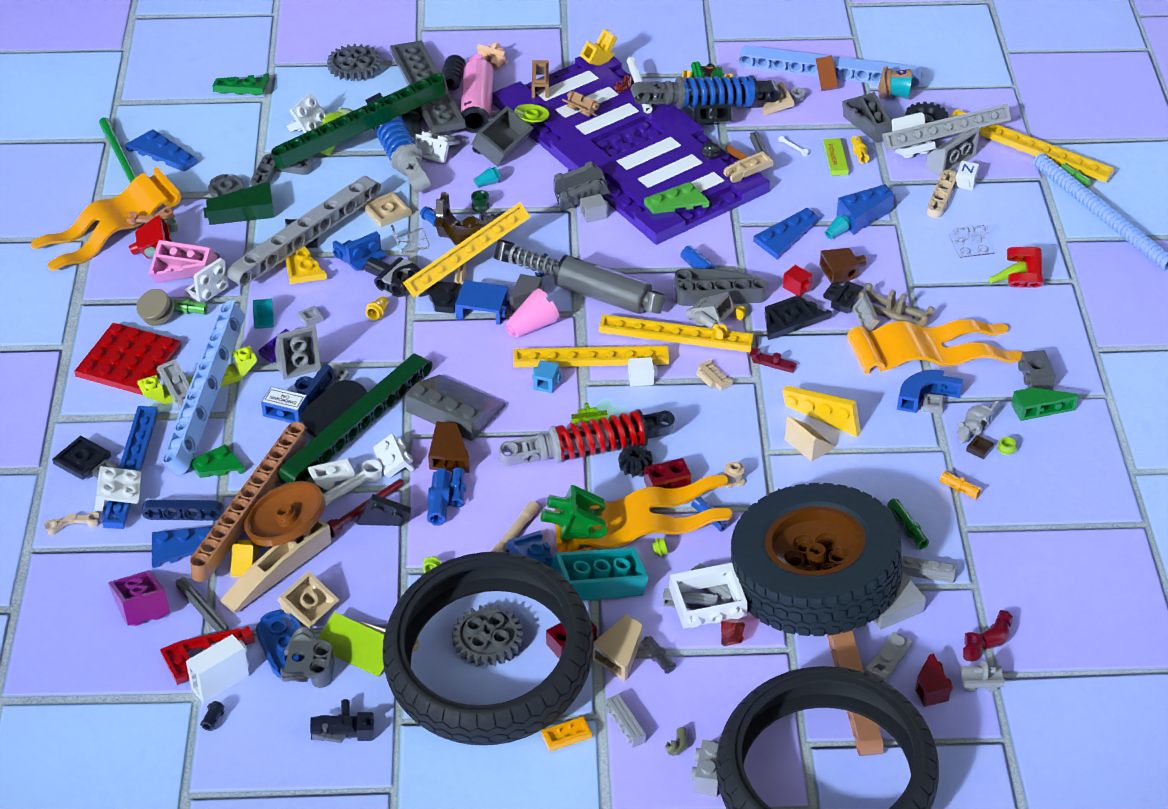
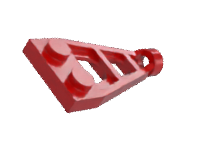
[160,626,255,685]

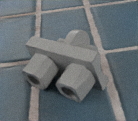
[960,660,1005,692]

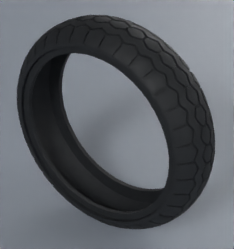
[383,552,594,746]
[716,666,939,809]

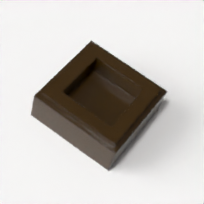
[966,435,994,460]

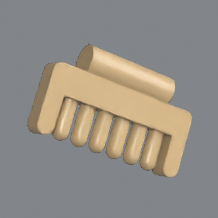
[696,360,733,391]

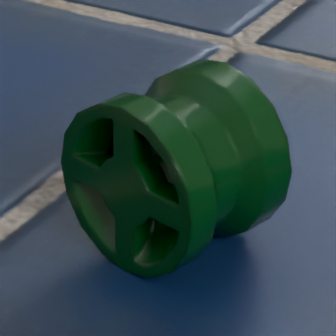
[471,190,489,212]

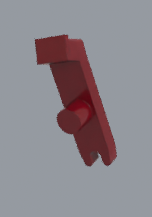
[749,348,797,373]

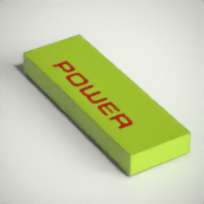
[823,138,849,176]

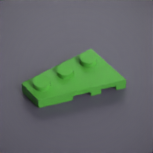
[644,182,709,214]

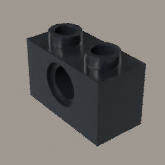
[694,104,732,125]

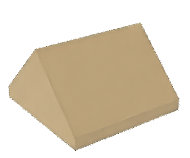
[785,416,835,462]

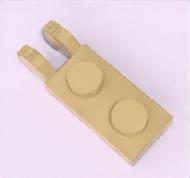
[723,151,774,183]

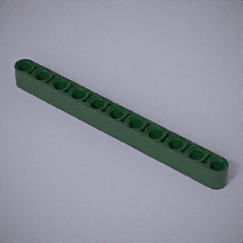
[271,73,448,169]
[279,353,433,483]

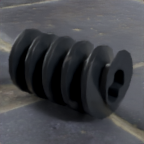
[442,55,466,91]

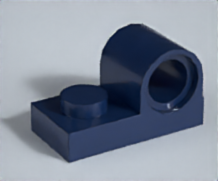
[294,364,336,404]

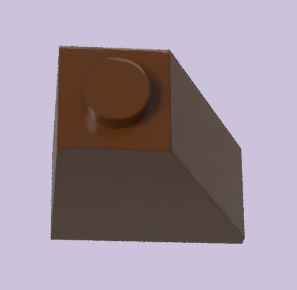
[428,421,470,473]

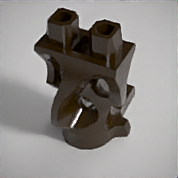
[435,192,494,245]

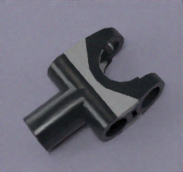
[365,257,421,297]

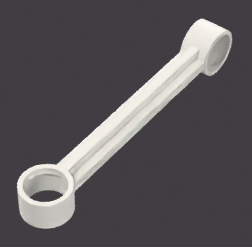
[323,459,382,506]

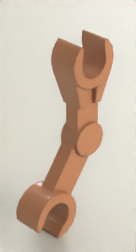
[126,206,175,225]

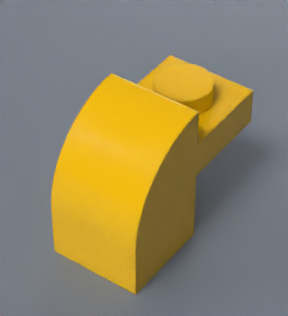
[580,29,618,65]

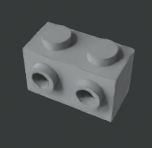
[690,739,719,797]

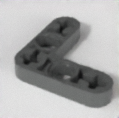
[251,153,313,186]

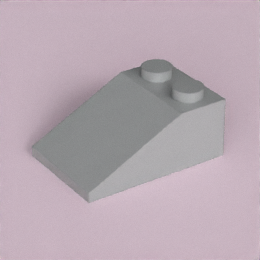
[275,324,321,380]

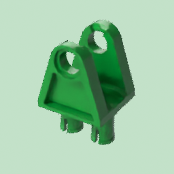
[540,485,607,540]

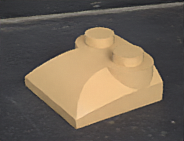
[277,571,339,629]

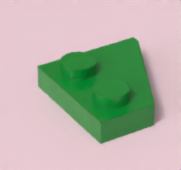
[190,444,245,478]

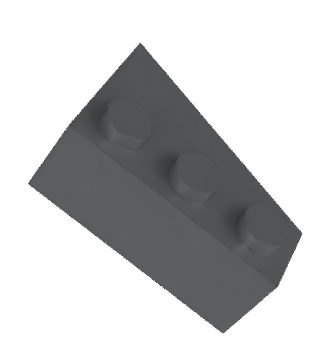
[842,92,892,143]

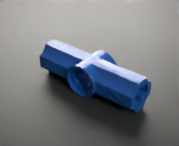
[427,468,451,526]

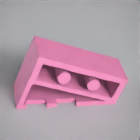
[149,240,218,283]

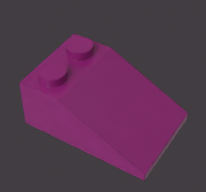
[108,570,170,626]

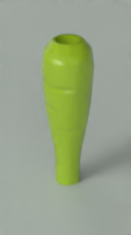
[988,261,1026,284]

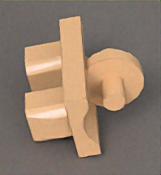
[477,42,508,70]

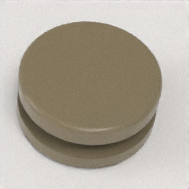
[136,289,175,326]

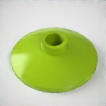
[515,104,549,124]

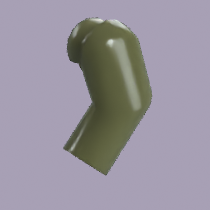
[665,727,688,756]

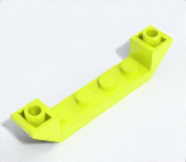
[137,346,257,404]

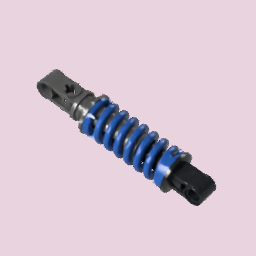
[631,75,781,109]

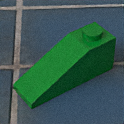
[1011,387,1078,421]

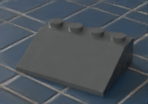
[405,374,505,441]

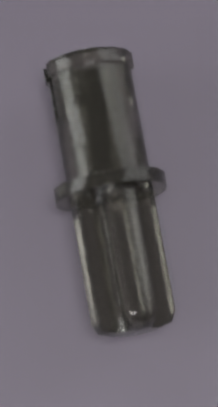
[641,636,676,674]

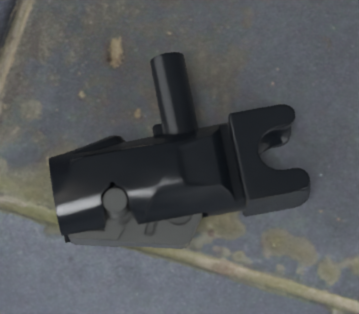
[310,699,374,743]

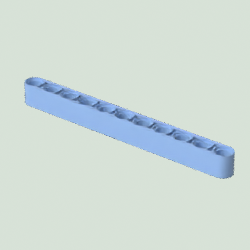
[738,46,921,88]

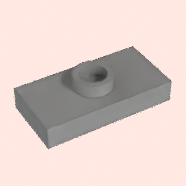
[852,295,880,332]

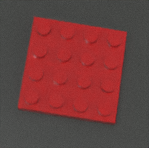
[74,322,182,396]

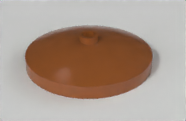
[244,481,325,547]

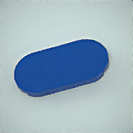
[256,610,305,678]

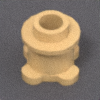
[722,462,745,488]

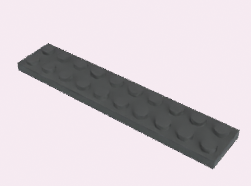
[390,40,466,134]

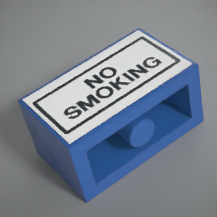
[261,387,309,423]

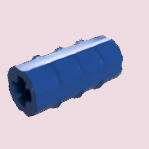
[680,245,715,269]

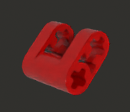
[1006,247,1044,288]

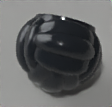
[701,141,720,160]

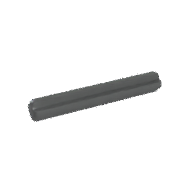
[175,577,229,633]

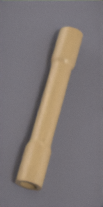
[490,500,540,552]

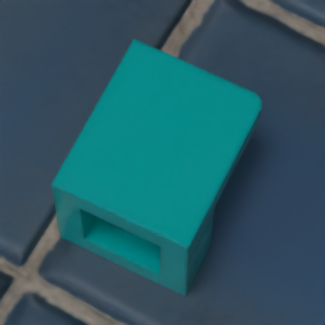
[253,298,274,329]

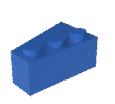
[836,184,894,235]

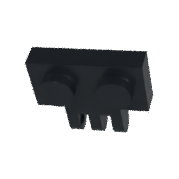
[823,281,864,314]

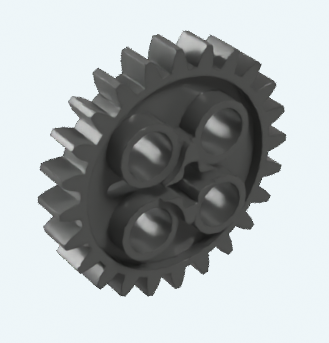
[327,43,381,81]
[452,604,523,667]

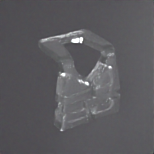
[391,224,430,254]

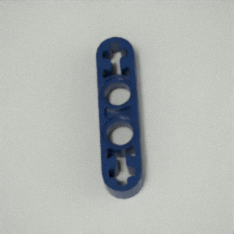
[141,500,224,521]

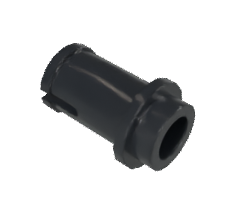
[200,701,225,731]

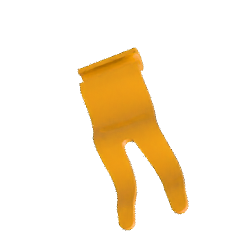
[30,167,181,271]
[847,319,1022,374]
[554,475,732,550]

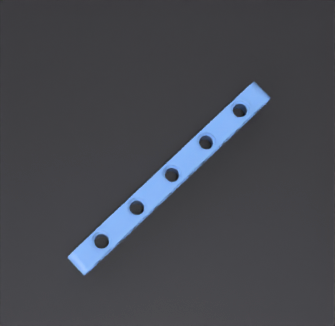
[163,300,245,475]

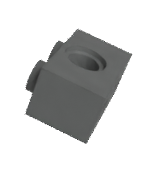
[1018,350,1056,390]

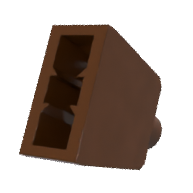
[819,248,867,284]

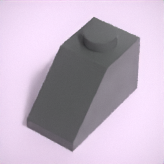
[510,274,545,312]

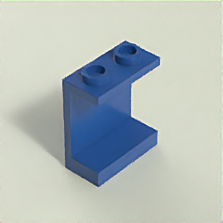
[455,280,511,325]

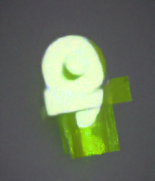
[570,402,608,426]

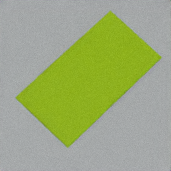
[317,612,384,677]

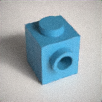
[532,360,562,393]

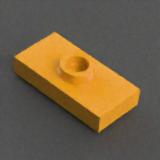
[541,716,592,752]

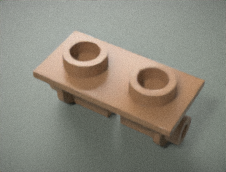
[562,91,599,117]

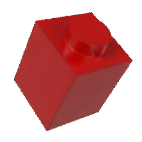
[782,264,813,297]

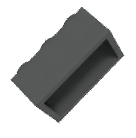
[471,106,533,167]

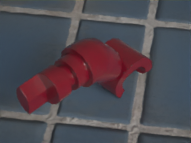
[963,610,1013,662]

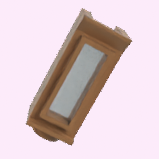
[531,60,549,98]

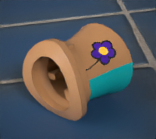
[878,66,912,99]

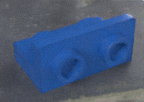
[345,231,387,271]

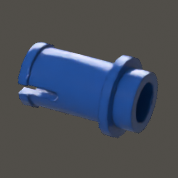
[420,206,436,227]

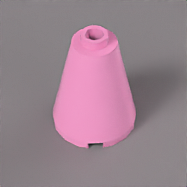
[505,289,560,337]

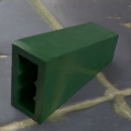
[203,182,274,225]

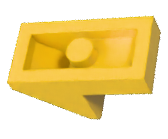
[230,540,260,577]

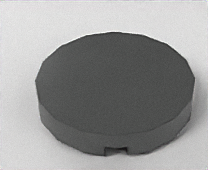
[208,174,244,198]

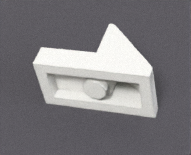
[308,459,355,491]

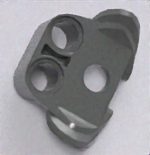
[280,626,335,688]

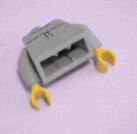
[686,292,746,339]

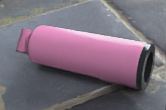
[460,54,494,133]

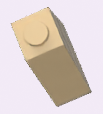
[592,614,643,681]

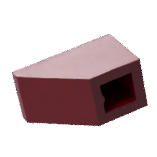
[915,653,953,707]

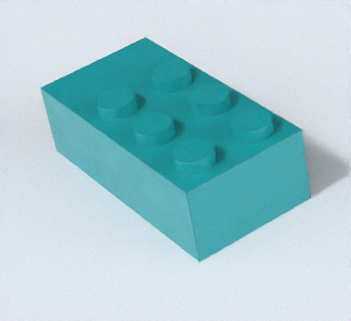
[551,547,649,601]

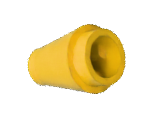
[366,296,389,320]

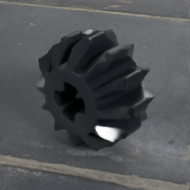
[618,444,653,478]

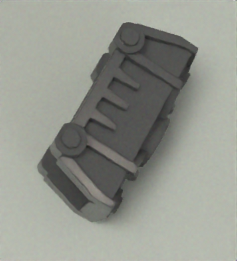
[553,161,610,212]

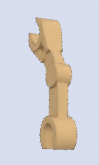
[44,512,100,535]

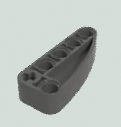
[674,268,768,306]

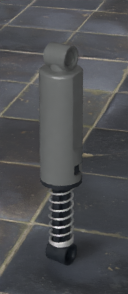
[493,239,666,314]

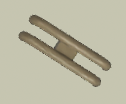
[858,283,935,327]

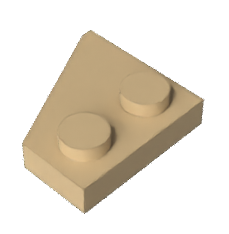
[762,82,794,116]

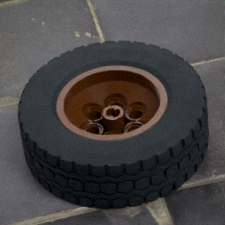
[731,483,902,636]

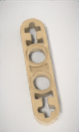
[927,170,957,218]

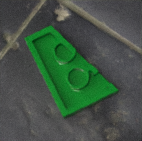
[212,73,270,96]

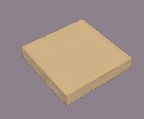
[362,192,412,228]

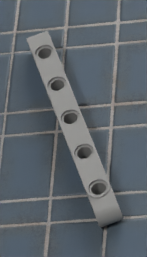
[226,176,381,286]

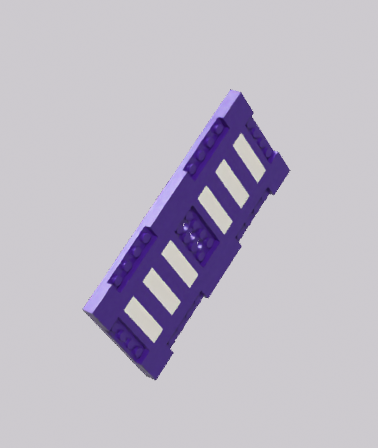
[492,56,770,245]

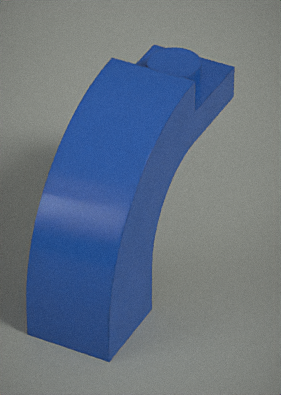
[897,370,963,413]

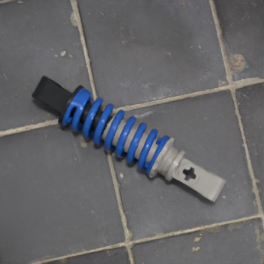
[365,92,432,194]

